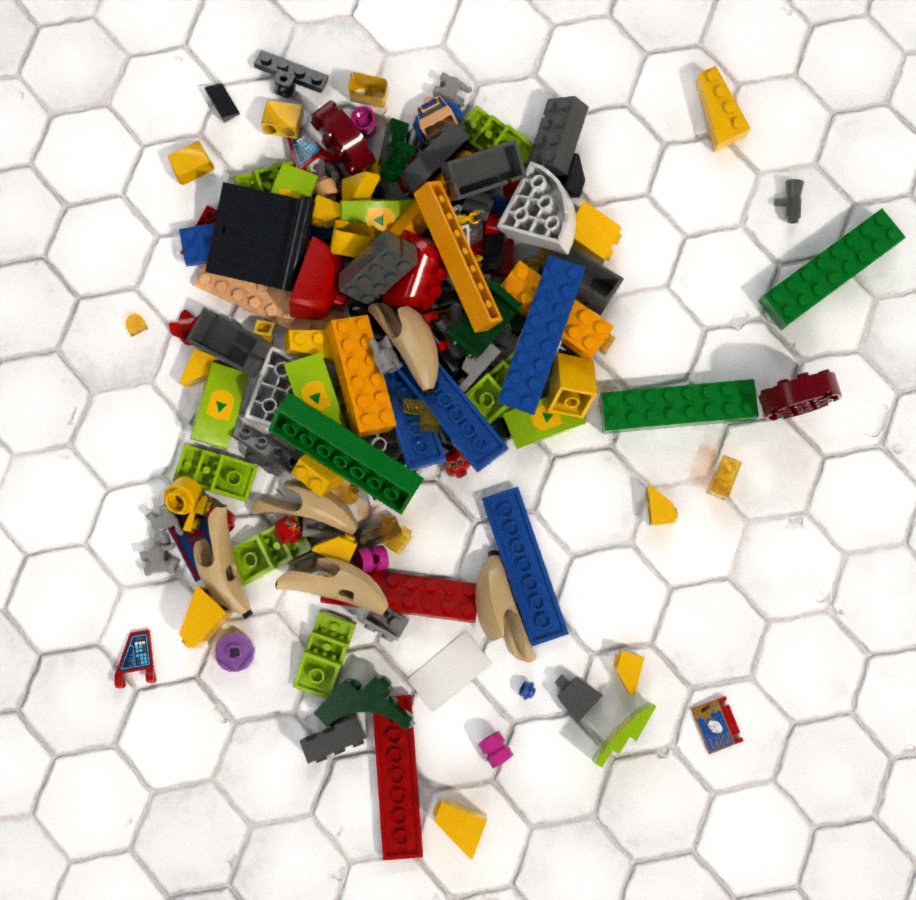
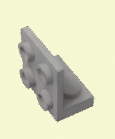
[362,612,409,642]

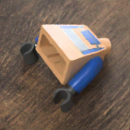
[413,96,472,151]

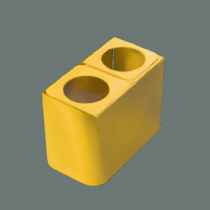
[348,72,388,108]
[261,100,304,139]
[167,140,215,185]
[330,220,375,258]

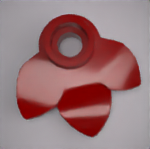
[169,309,198,346]

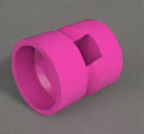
[351,106,377,139]
[354,545,389,573]
[478,730,514,768]

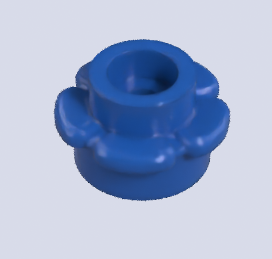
[519,681,536,700]

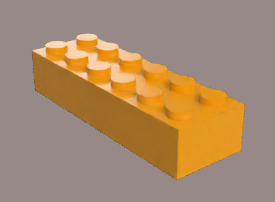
[501,260,614,362]
[326,315,397,437]

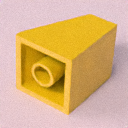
[572,201,622,265]
[547,353,597,419]
[291,454,345,497]
[179,586,233,649]
[432,797,487,859]

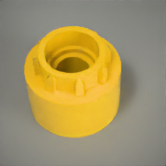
[164,476,203,515]

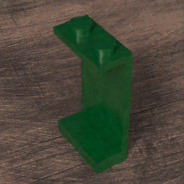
[447,279,522,361]

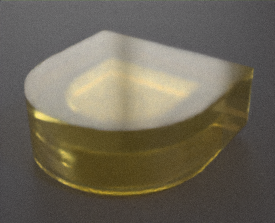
[125,314,149,337]
[599,334,616,355]
[338,485,359,505]

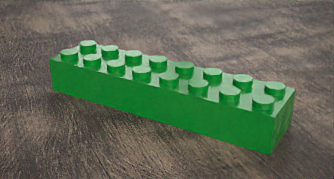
[758,208,906,331]
[599,379,759,434]
[268,393,424,515]

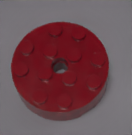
[310,100,376,176]
[758,369,842,421]

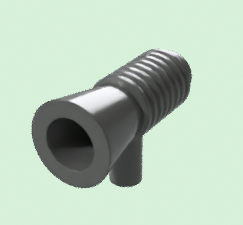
[324,161,345,200]
[774,179,804,224]
[433,318,465,361]

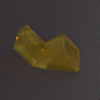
[522,247,551,270]
[403,398,440,433]

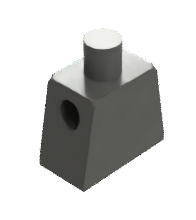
[554,674,603,723]

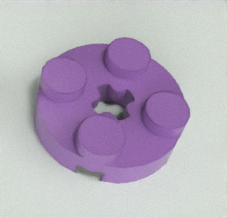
[215,633,255,672]

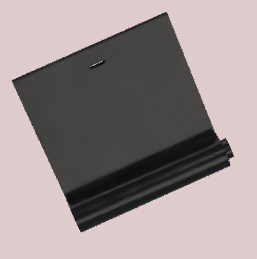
[205,182,316,292]

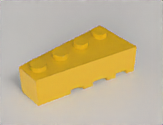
[695,65,751,152]
[284,330,335,365]

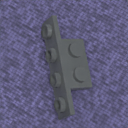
[231,422,299,477]

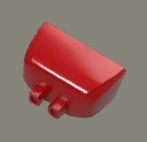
[379,229,448,313]
[289,236,347,320]

